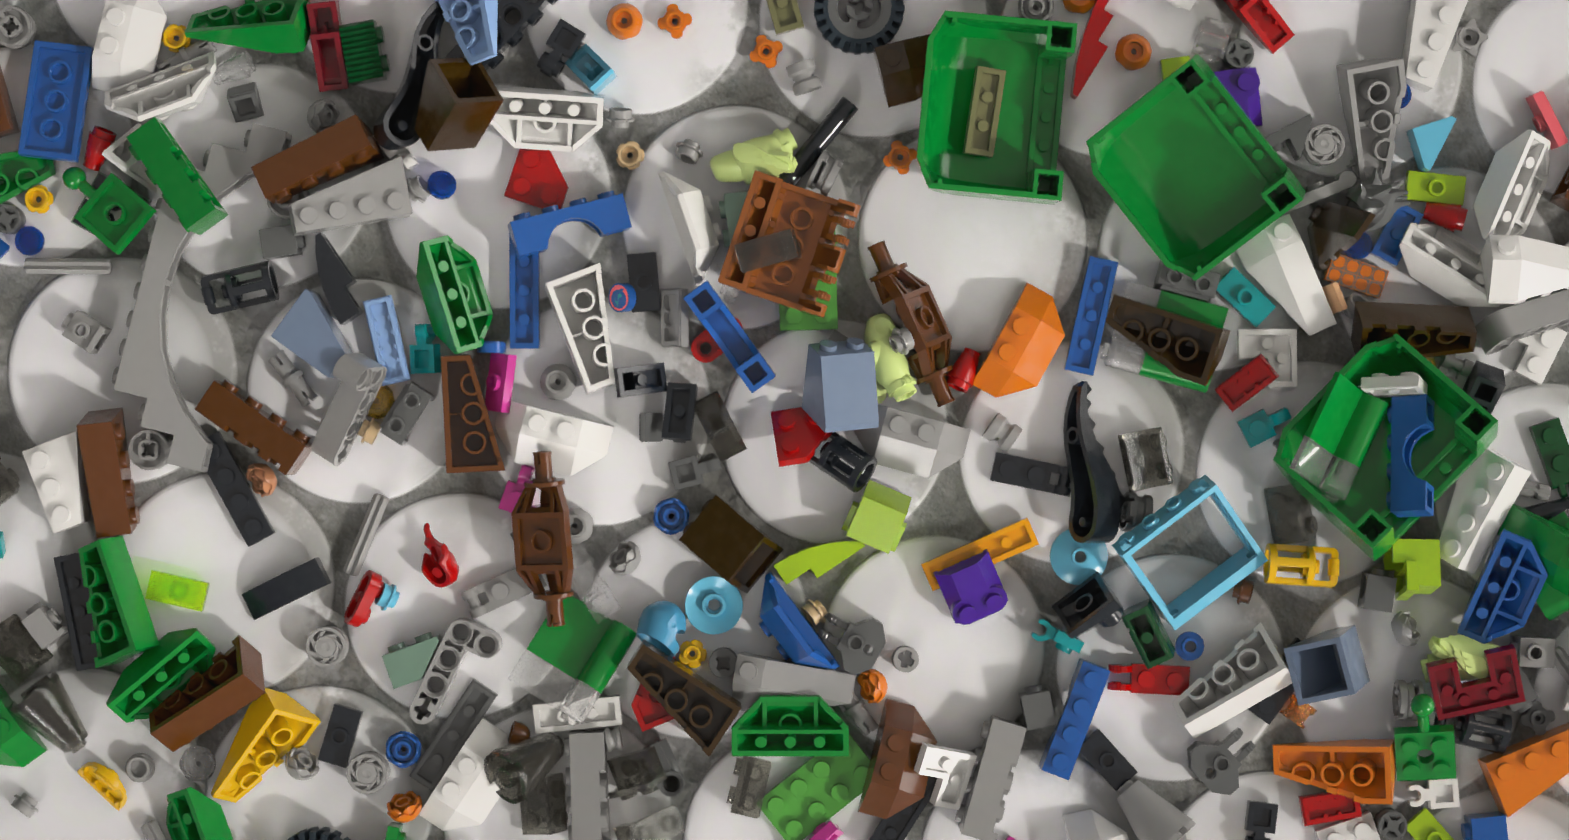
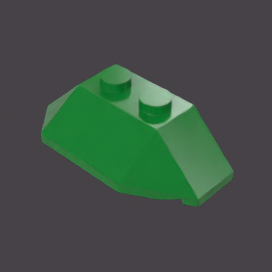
[416,235,493,354]
[106,628,216,723]
[0,684,48,767]
[732,695,849,756]
[166,787,233,840]

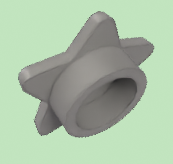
[1453,19,1488,57]

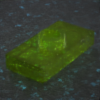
[145,570,210,612]

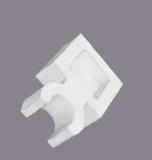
[1406,777,1460,809]

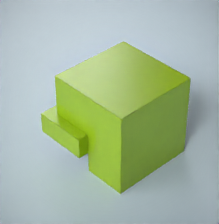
[842,479,912,554]
[1383,539,1441,601]

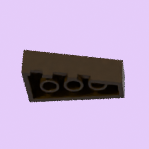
[1351,301,1477,358]
[627,639,742,756]

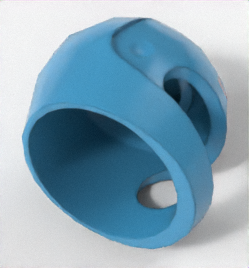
[636,600,686,658]

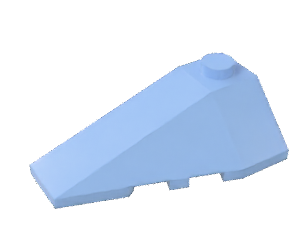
[435,0,498,65]

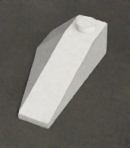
[1236,214,1337,336]
[1480,235,1569,304]

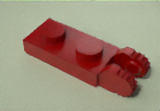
[1107,663,1190,695]

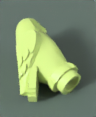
[710,128,798,185]
[864,313,917,404]
[1420,635,1501,683]

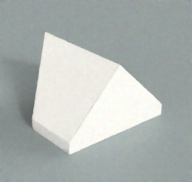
[102,123,157,194]

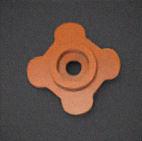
[658,4,692,39]
[749,35,783,68]
[883,140,917,175]

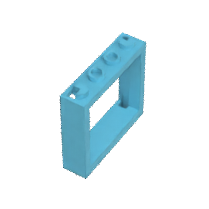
[1112,475,1268,630]

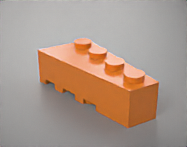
[1477,722,1569,817]

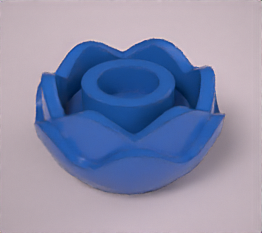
[653,498,689,535]
[386,731,421,768]

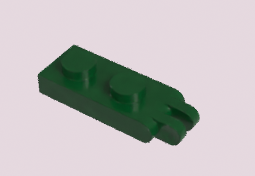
[1529,417,1569,498]

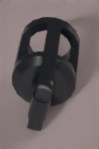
[200,260,279,315]
[809,432,877,493]
[1433,710,1512,754]

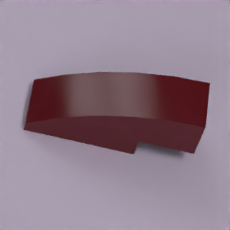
[306,0,349,92]

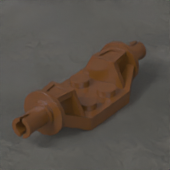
[868,240,955,407]
[511,451,574,627]

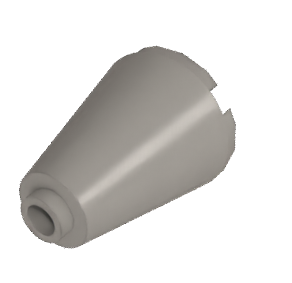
[1117,780,1196,840]

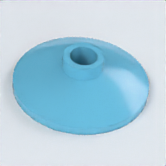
[1050,529,1108,585]
[685,576,743,635]

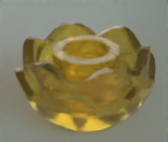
[367,385,395,419]

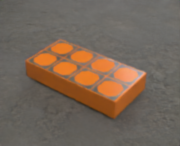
[1323,254,1389,299]

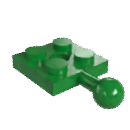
[62,167,157,255]
[1394,694,1456,781]

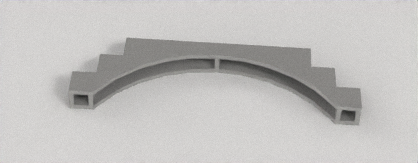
[112,123,292,472]

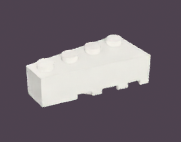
[1172,622,1292,739]

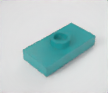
[1216,267,1276,328]

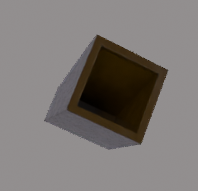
[415,58,504,151]
[679,495,784,594]

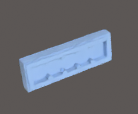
[362,295,412,386]

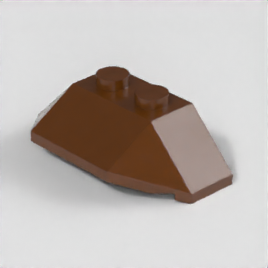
[857,699,937,819]

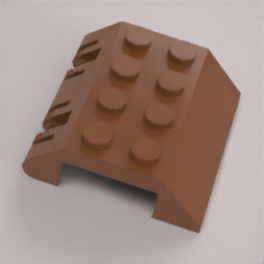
[718,170,861,318]

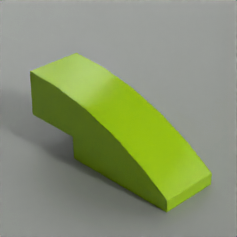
[773,540,865,585]

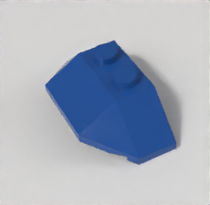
[1457,529,1548,644]
[759,571,840,669]

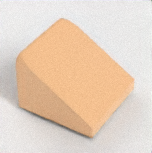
[1322,282,1348,314]

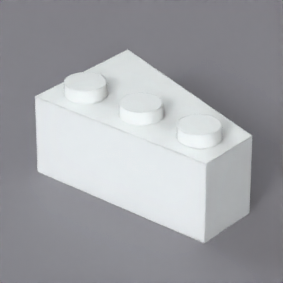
[22,431,89,533]

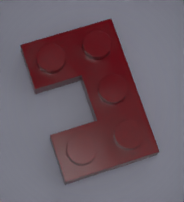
[1425,644,1526,721]

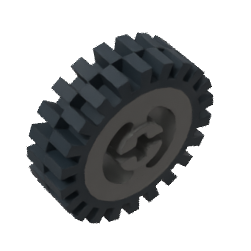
[814,0,905,55]

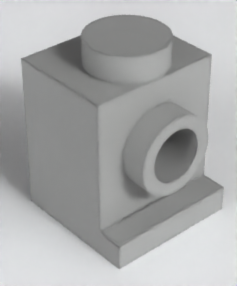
[61,310,112,354]
[21,602,69,649]

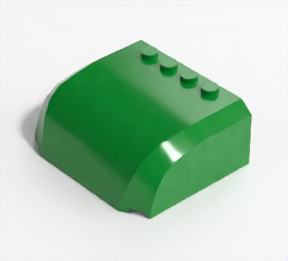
[916,10,1078,205]
[1086,54,1306,281]
[1273,334,1498,561]

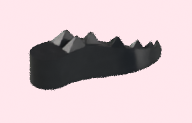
[373,2,445,150]
[1063,381,1125,543]

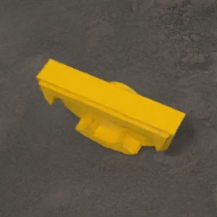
[77,762,127,811]

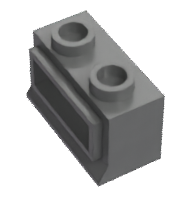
[1153,261,1221,303]
[380,381,436,445]

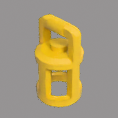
[1263,543,1340,588]

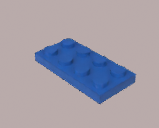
[18,40,94,163]

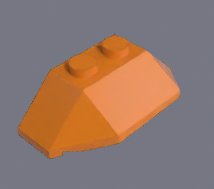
[973,283,1065,398]

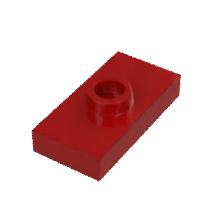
[1214,353,1279,412]
[1298,792,1362,826]

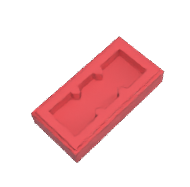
[1525,91,1568,150]

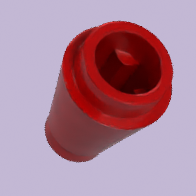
[83,126,117,171]
[1422,202,1468,233]
[946,348,980,393]

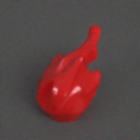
[421,523,459,588]

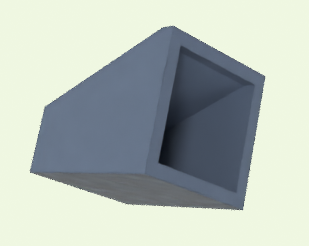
[271,288,353,378]
[802,337,879,433]
[1283,625,1370,706]

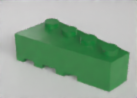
[126,117,228,235]
[78,536,160,668]

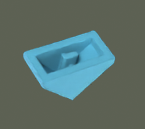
[565,44,617,95]
[1406,116,1457,172]

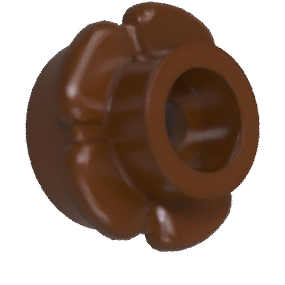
[1232,577,1254,605]

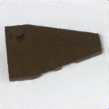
[873,34,930,108]
[1307,202,1376,271]
[1105,294,1231,386]

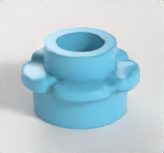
[374,583,400,611]

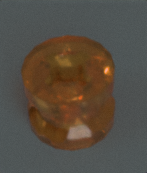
[1280,694,1317,729]

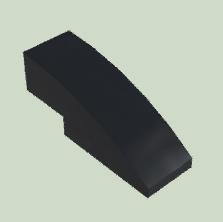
[315,233,364,325]
[242,557,331,620]

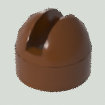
[508,721,530,746]

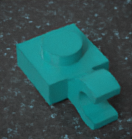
[409,324,441,374]
[1237,407,1292,448]
[1031,618,1084,654]

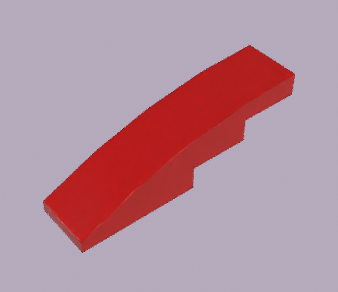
[1070,0,1113,100]
[1224,0,1295,54]

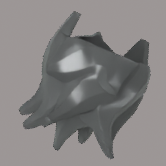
[1345,168,1411,232]

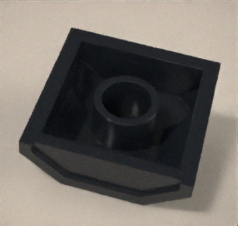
[1052,571,1124,639]

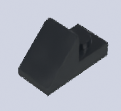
[614,362,667,398]

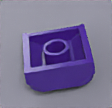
[1214,67,1263,127]
[933,549,1008,625]

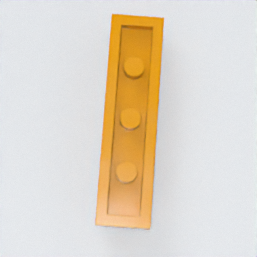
[921,517,1039,591]

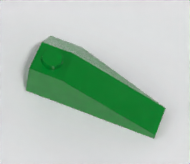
[184,0,311,54]
[0,151,56,204]
[1497,504,1569,596]

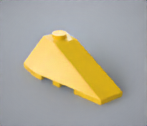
[211,688,321,803]

